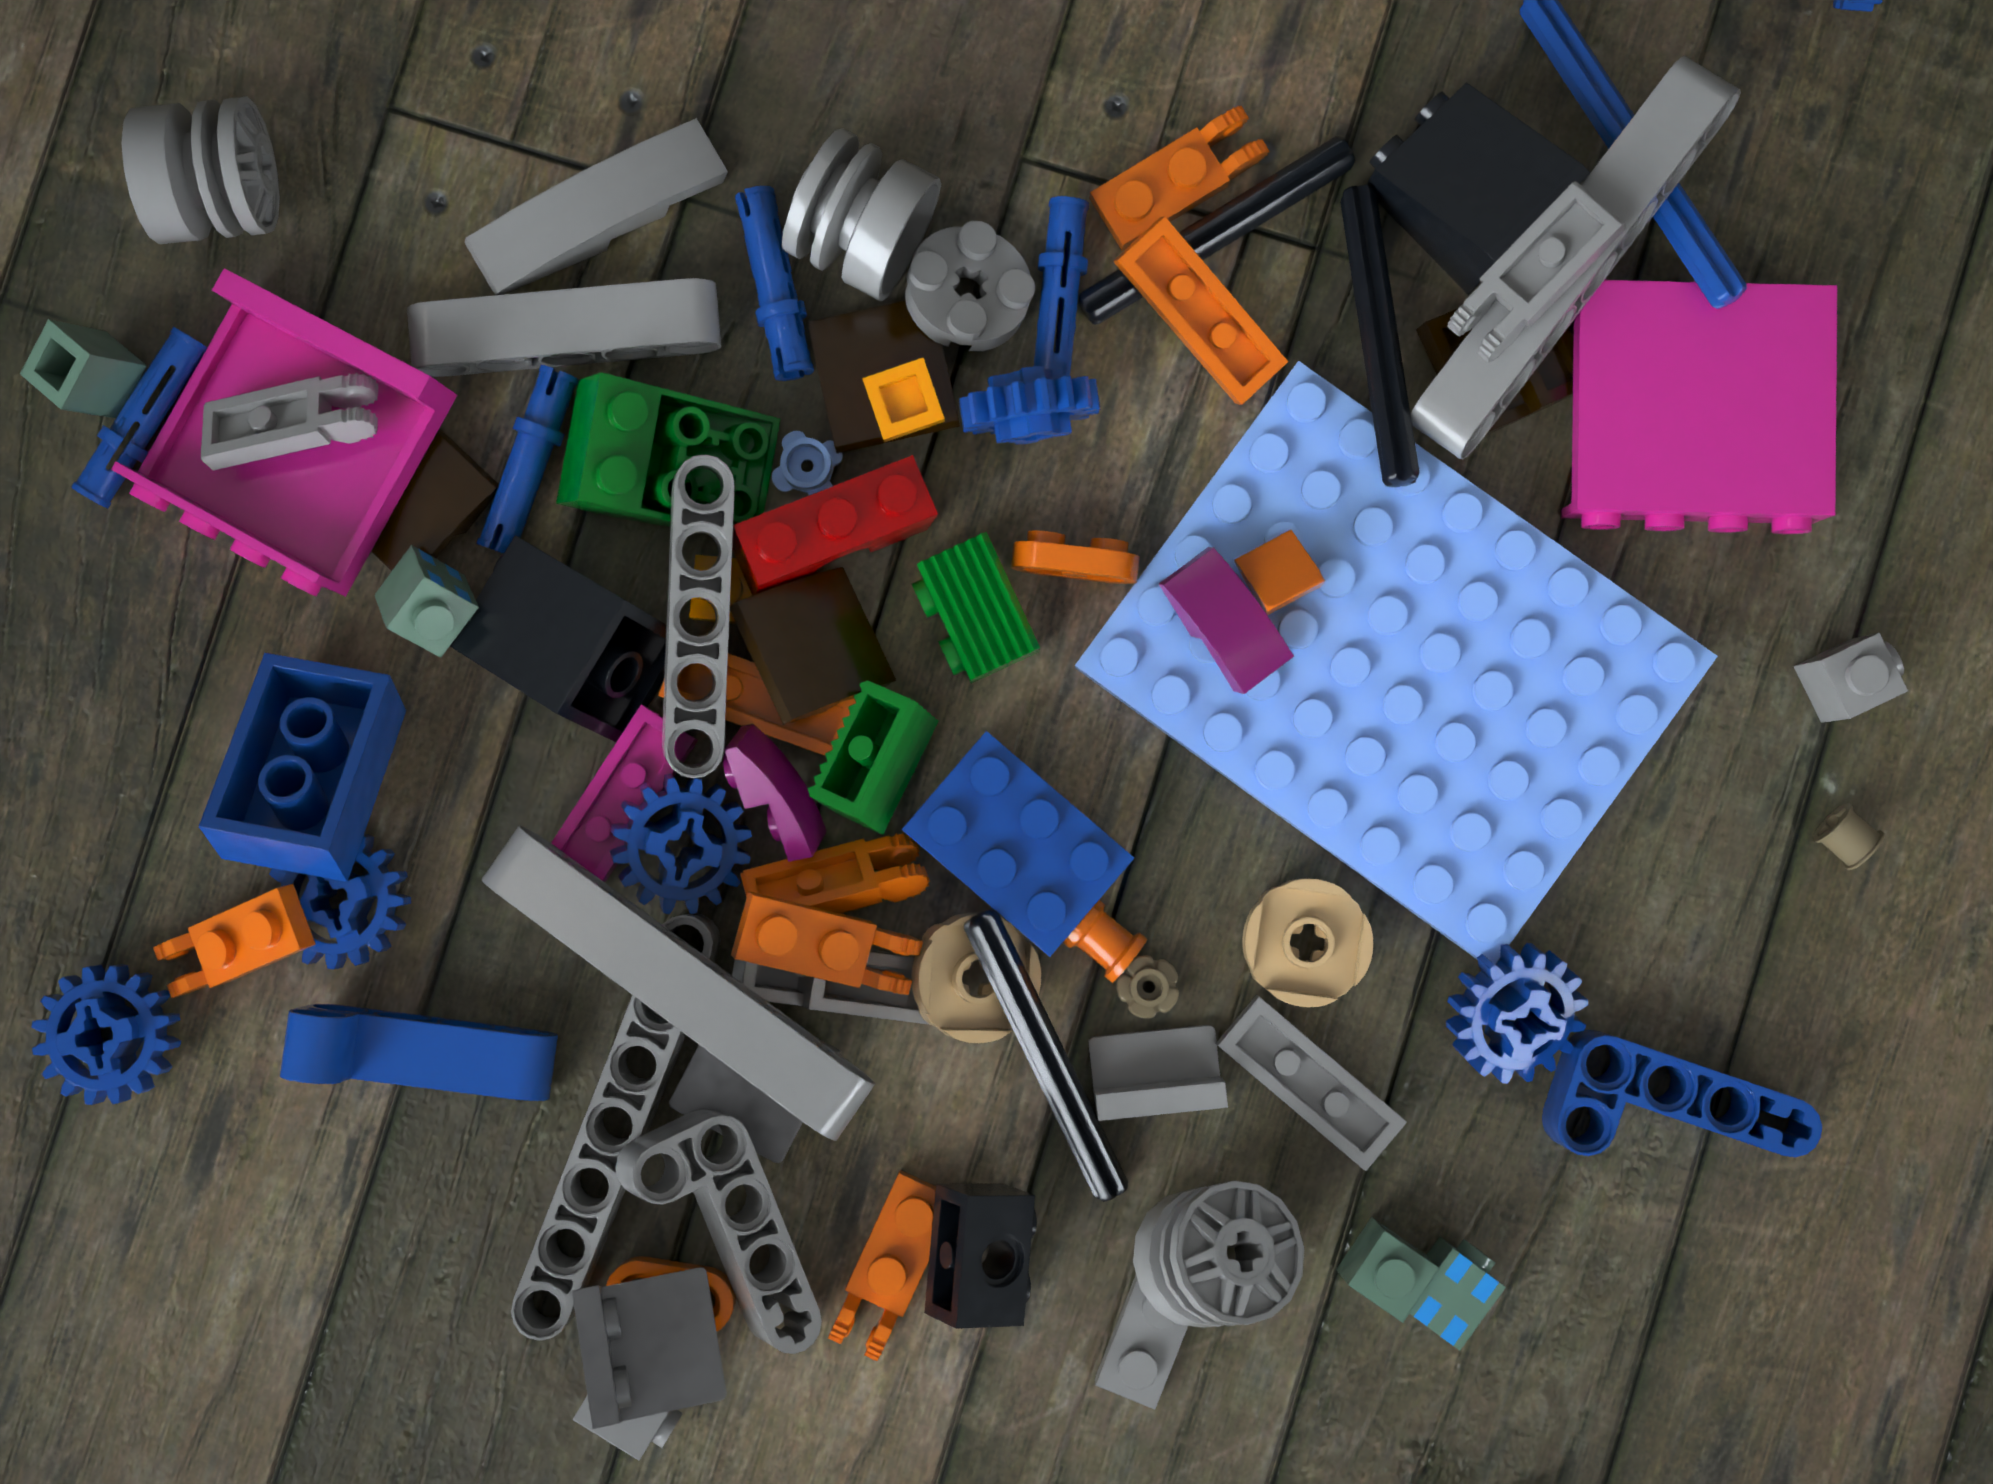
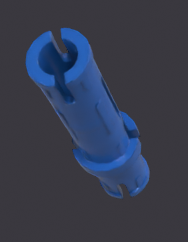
[735,186,814,381]
[1034,196,1089,376]
[71,326,207,509]
[476,365,579,554]

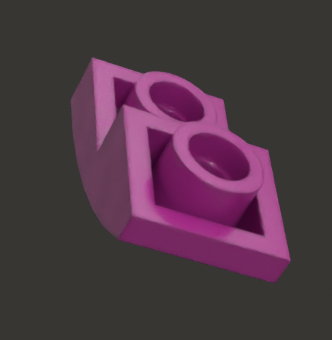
[1159,547,1294,694]
[723,724,827,862]

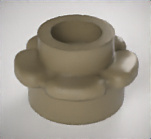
[1117,955,1179,1018]

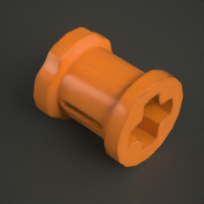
[1063,900,1147,983]

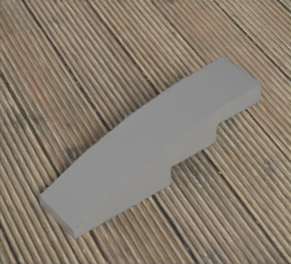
[465,118,728,295]

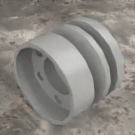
[121,96,280,244]
[782,128,941,301]
[1133,1181,1304,1328]

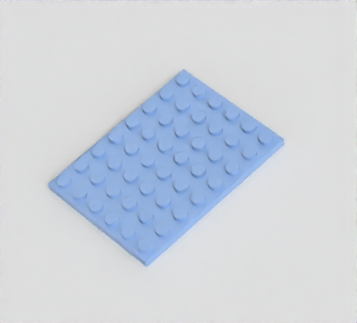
[1075,361,1718,964]

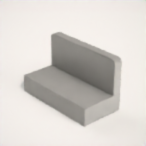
[1088,1025,1228,1121]

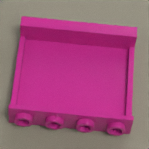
[111,268,458,597]
[1561,280,1837,534]

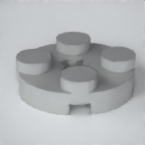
[905,221,1035,351]

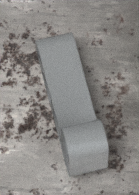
[616,1109,822,1354]

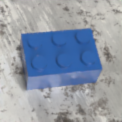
[198,653,406,882]
[901,731,1134,957]

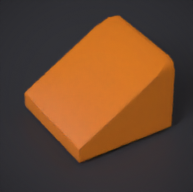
[1234,530,1325,615]

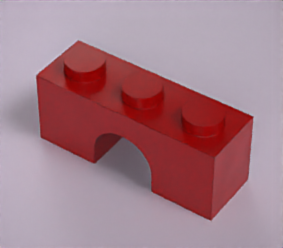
[732,455,938,596]

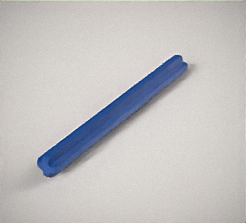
[1520,0,1747,309]

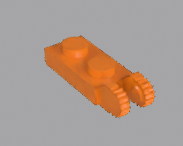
[1089,106,1270,251]
[740,832,930,913]
[153,884,316,998]
[731,891,923,995]
[828,1170,936,1361]

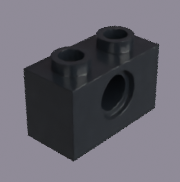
[924,1183,1037,1329]

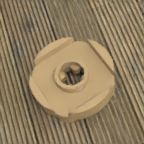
[1242,878,1373,1007]
[911,912,1041,1043]

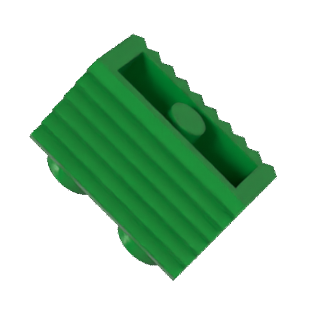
[911,532,1040,684]
[808,680,939,835]

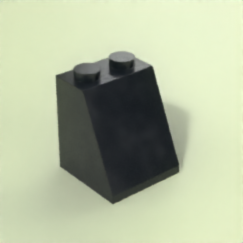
[1367,82,1590,295]
[450,535,666,742]

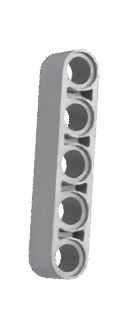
[407,278,721,377]
[662,454,735,778]

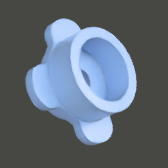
[772,431,843,495]

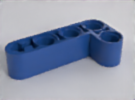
[280,1004,558,1101]
[1542,1030,1822,1157]

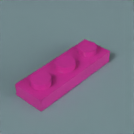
[551,704,698,882]

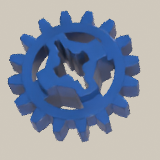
[959,366,1101,445]
[610,774,752,914]
[269,834,411,969]
[1446,943,1589,1084]
[31,964,181,1105]

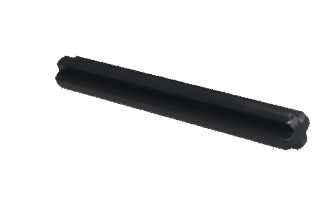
[1078,136,1356,325]
[1340,184,1420,487]
[964,910,1128,1202]

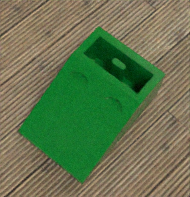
[556,372,781,527]

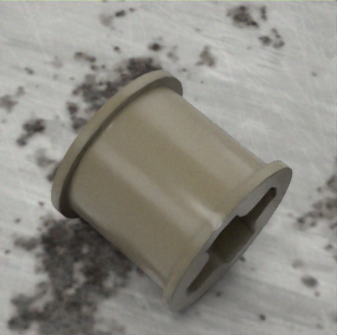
[1813,803,1885,870]

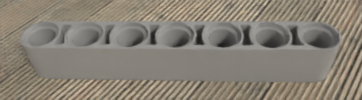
[1411,56,1741,460]
[482,825,876,1141]
[511,913,721,1341]

